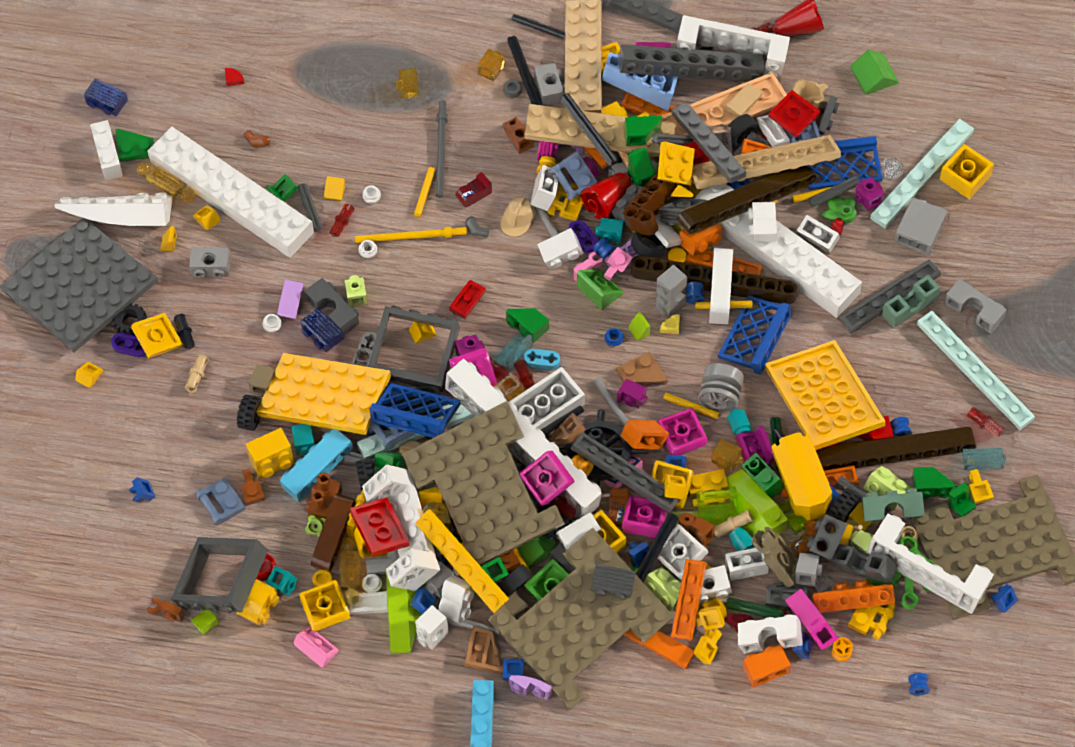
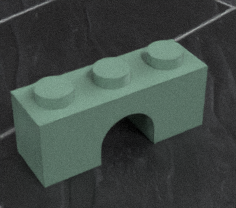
[882,275,940,328]
[861,489,925,522]

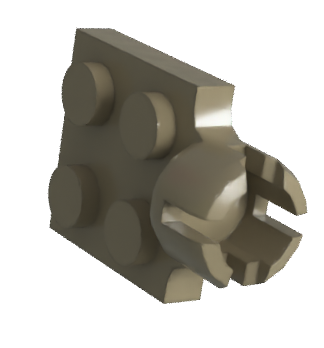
[752,527,799,588]

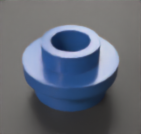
[604,328,623,346]

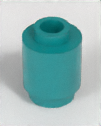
[727,409,751,436]
[729,527,756,551]

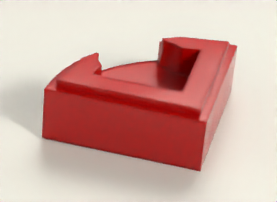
[225,68,245,86]

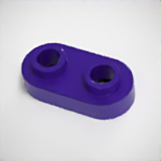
[569,220,598,253]
[111,333,146,357]

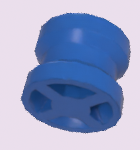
[593,238,616,261]
[685,282,704,304]
[890,417,912,437]
[908,673,930,696]

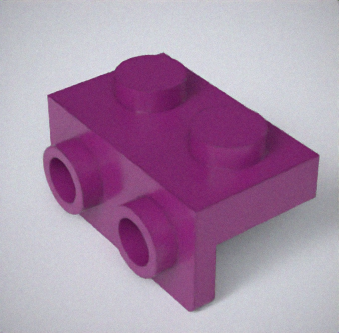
[735,425,774,467]

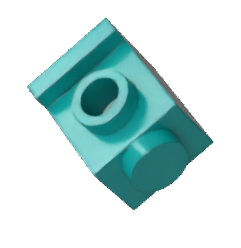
[595,218,623,246]
[266,566,298,596]

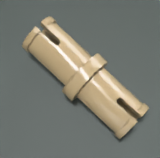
[184,355,209,393]
[714,510,753,538]

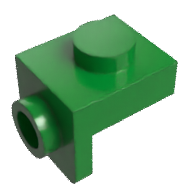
[265,174,298,202]
[949,483,976,517]

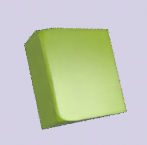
[629,312,650,341]
[191,610,219,635]

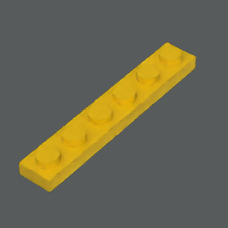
[415,509,509,613]

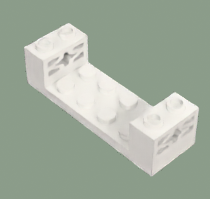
[676,15,790,80]
[362,465,440,591]
[867,514,994,614]

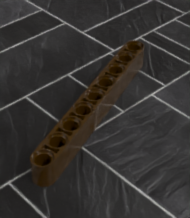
[677,165,817,234]
[631,255,797,304]
[816,427,976,471]

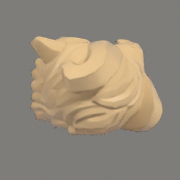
[793,79,828,109]

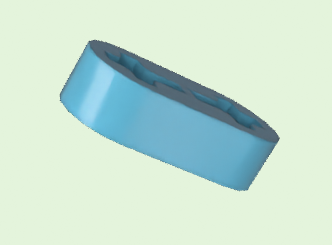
[524,349,560,370]

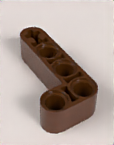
[623,172,677,235]
[311,493,356,572]

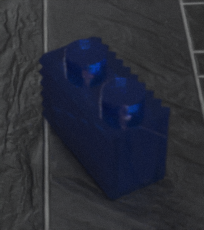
[84,78,128,117]
[300,308,344,353]

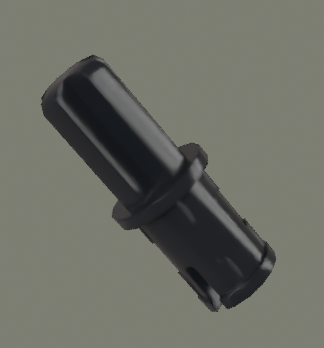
[174,314,195,350]

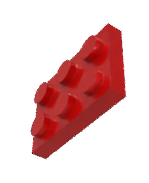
[350,497,410,557]

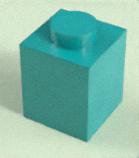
[291,424,314,455]

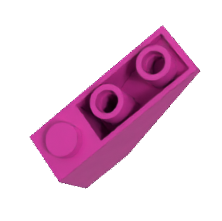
[785,589,838,650]

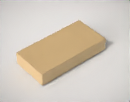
[725,83,763,117]

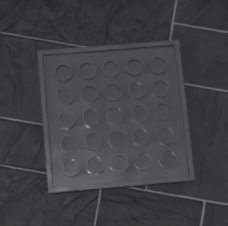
[0,218,158,353]

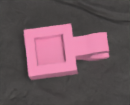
[604,247,633,281]
[574,252,603,282]

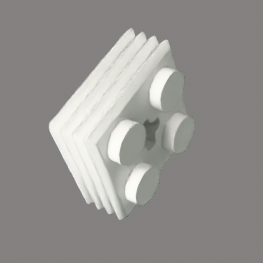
[657,524,708,580]

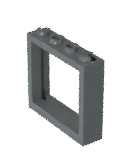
[368,305,460,392]
[171,537,268,613]

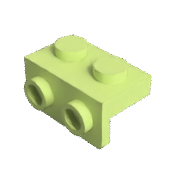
[863,466,913,511]
[644,566,681,613]

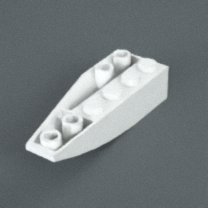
[54,193,172,226]

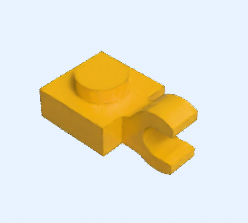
[968,469,994,505]
[695,606,725,630]
[693,628,722,665]

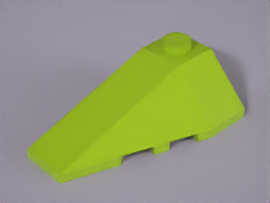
[726,469,788,537]
[386,571,426,654]

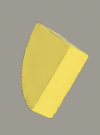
[660,314,680,334]

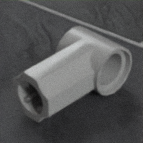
[366,551,400,575]

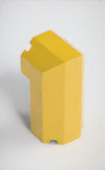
[772,432,832,521]

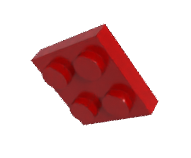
[768,90,820,138]

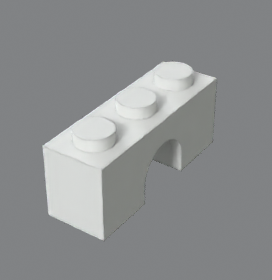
[90,120,123,181]
[738,614,803,654]

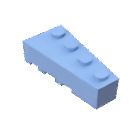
[602,52,678,111]

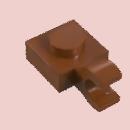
[241,468,265,506]
[147,598,185,622]

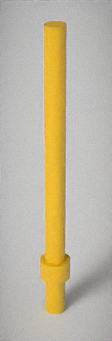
[355,227,467,243]

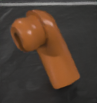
[244,130,270,148]

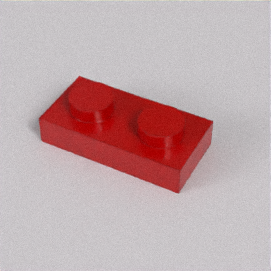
[449,280,486,319]

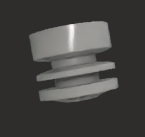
[698,363,744,412]

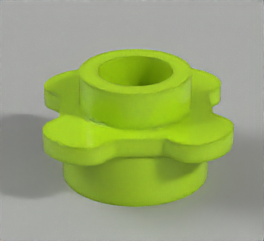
[305,515,326,537]

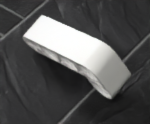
[709,248,733,325]

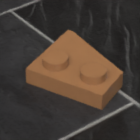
[616,352,668,386]
[547,413,586,445]
[464,627,503,675]

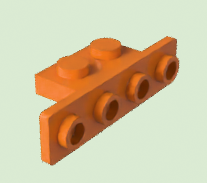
[813,579,895,613]

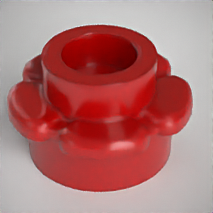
[830,218,843,235]

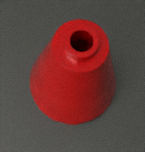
[772,0,824,37]
[580,172,631,220]

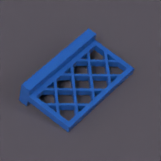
[808,136,883,190]
[718,296,791,375]
[369,383,461,438]

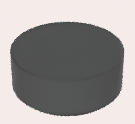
[503,80,522,98]

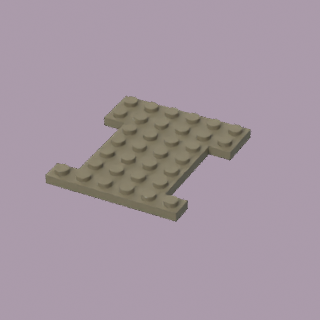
[402,401,565,577]
[909,474,1075,620]
[488,528,674,710]

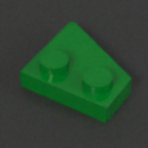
[115,129,154,162]

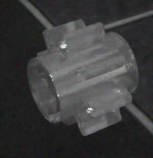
[881,157,903,180]

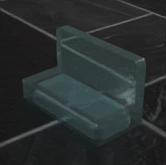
[494,333,532,373]
[962,448,1006,470]

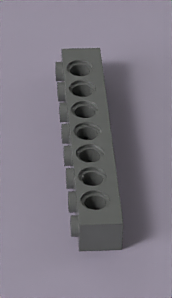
[617,45,765,82]

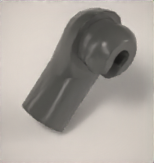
[465,216,489,238]

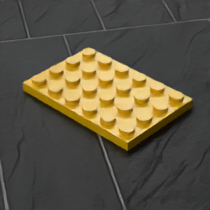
[765,340,885,450]
[256,353,391,435]

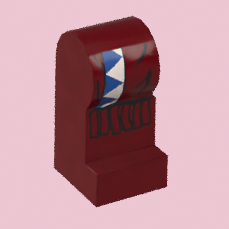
[455,172,492,207]

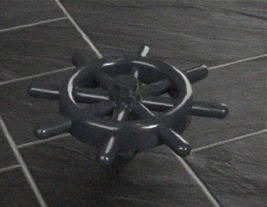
[559,409,649,488]

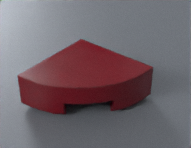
[724,614,753,633]

